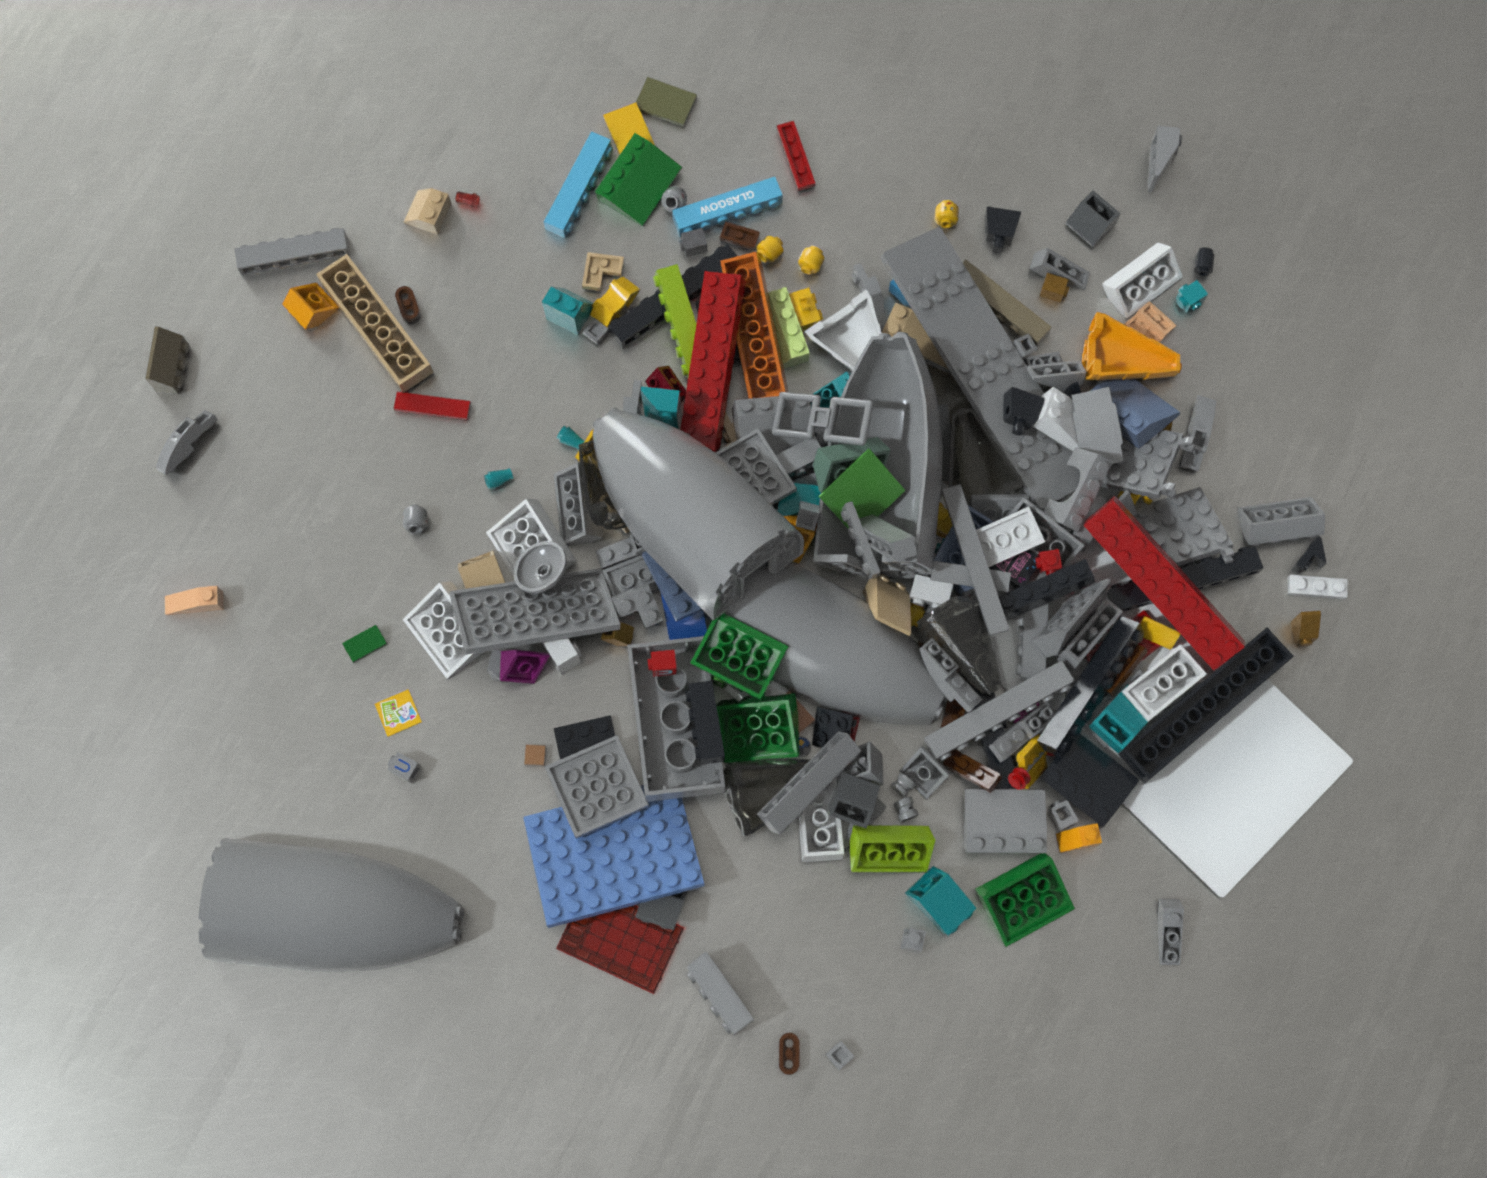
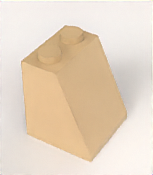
[458,550,506,589]

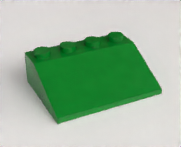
[595,133,682,227]
[690,613,788,701]
[716,693,799,763]
[975,853,1075,947]

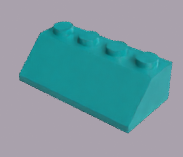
[641,386,682,430]

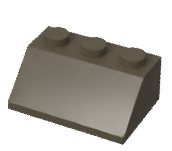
[145,326,189,394]

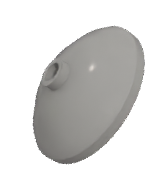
[513,541,567,594]

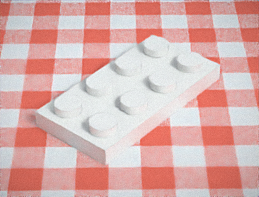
[976,507,1045,567]

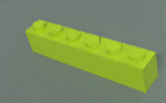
[653,264,696,379]

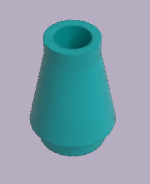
[556,426,585,450]
[484,468,513,489]

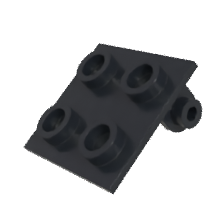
[812,707,857,747]

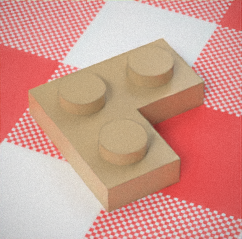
[582,252,624,291]

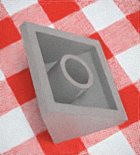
[899,746,950,799]

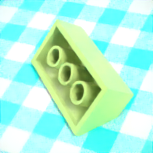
[768,287,810,369]

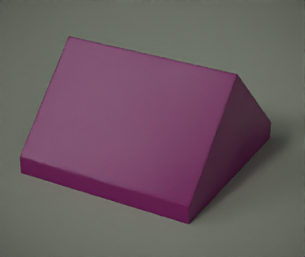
[500,650,550,684]

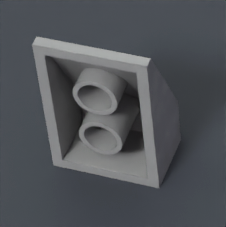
[1148,126,1182,192]

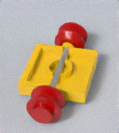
[1008,734,1053,790]

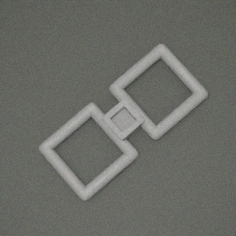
[772,392,874,446]

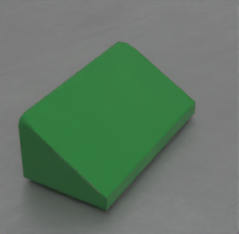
[342,625,387,663]

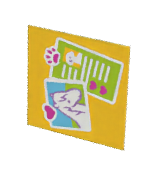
[374,689,422,737]

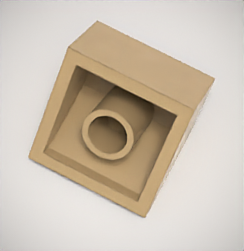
[404,188,452,235]

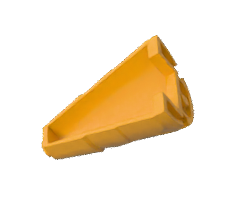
[1081,312,1182,381]

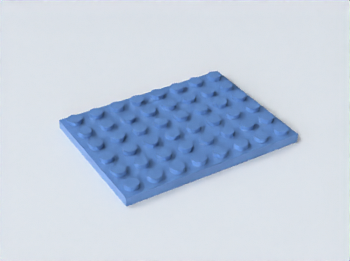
[523,785,705,928]

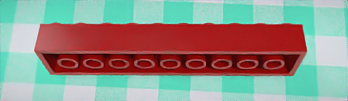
[680,271,746,453]
[1083,496,1245,671]

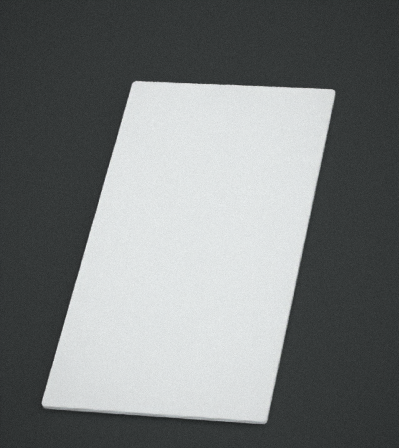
[939,495,1353,898]

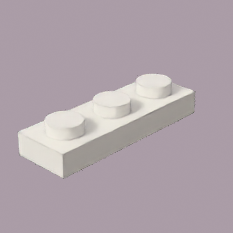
[1288,575,1347,599]

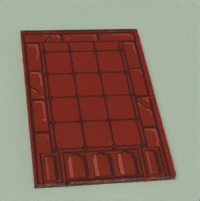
[556,905,684,994]

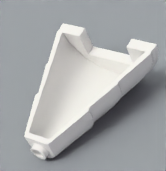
[805,290,881,371]

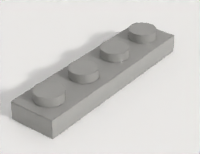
[841,501,880,580]

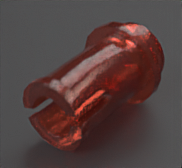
[455,191,480,207]

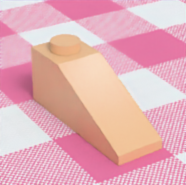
[165,586,224,615]

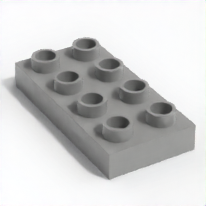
[628,636,725,802]

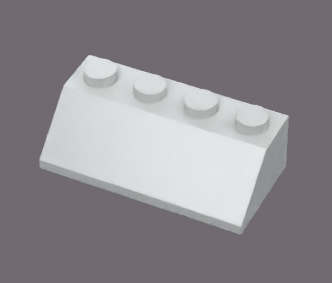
[1102,242,1183,318]

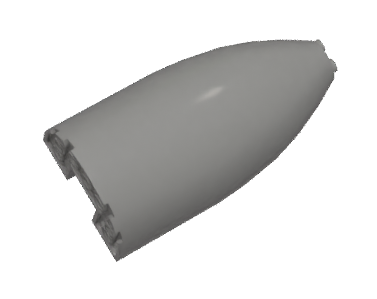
[813,332,943,579]
[593,407,804,621]
[725,560,948,725]
[198,838,464,972]

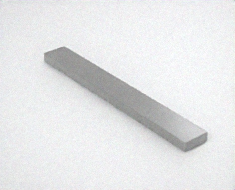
[941,484,1009,636]

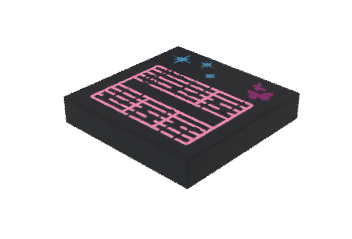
[989,550,1038,588]

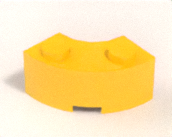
[590,276,640,327]

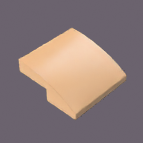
[1124,301,1177,343]

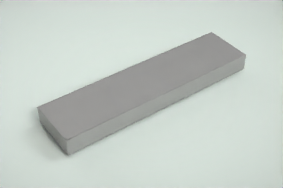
[930,561,1011,592]

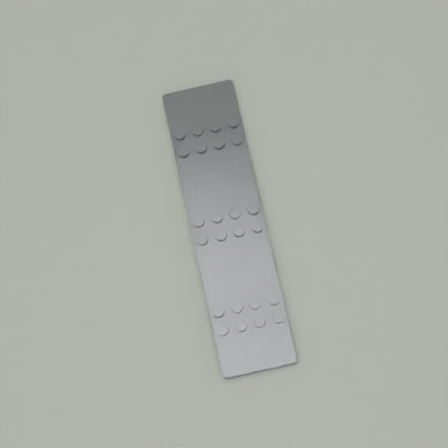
[881,227,1080,510]

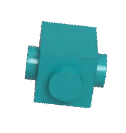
[1176,280,1208,313]

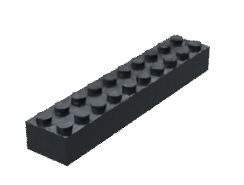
[1118,627,1294,784]

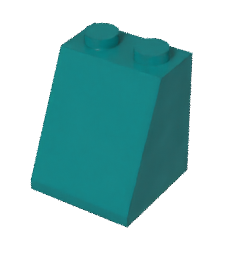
[542,286,593,335]
[778,483,821,516]
[905,866,977,936]

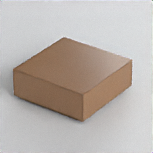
[524,745,546,766]

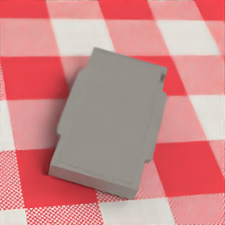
[1072,387,1125,465]

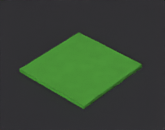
[819,448,905,528]

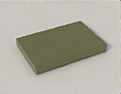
[636,77,697,127]

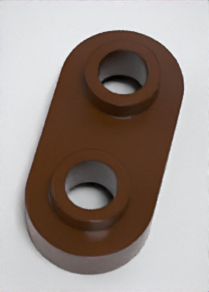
[395,286,420,322]
[779,1033,800,1075]

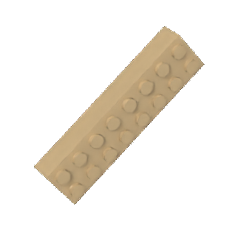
[316,254,434,392]

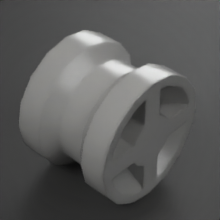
[890,773,916,798]

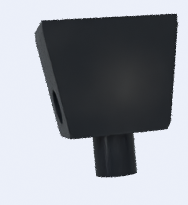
[985,206,1021,252]
[1003,387,1045,435]

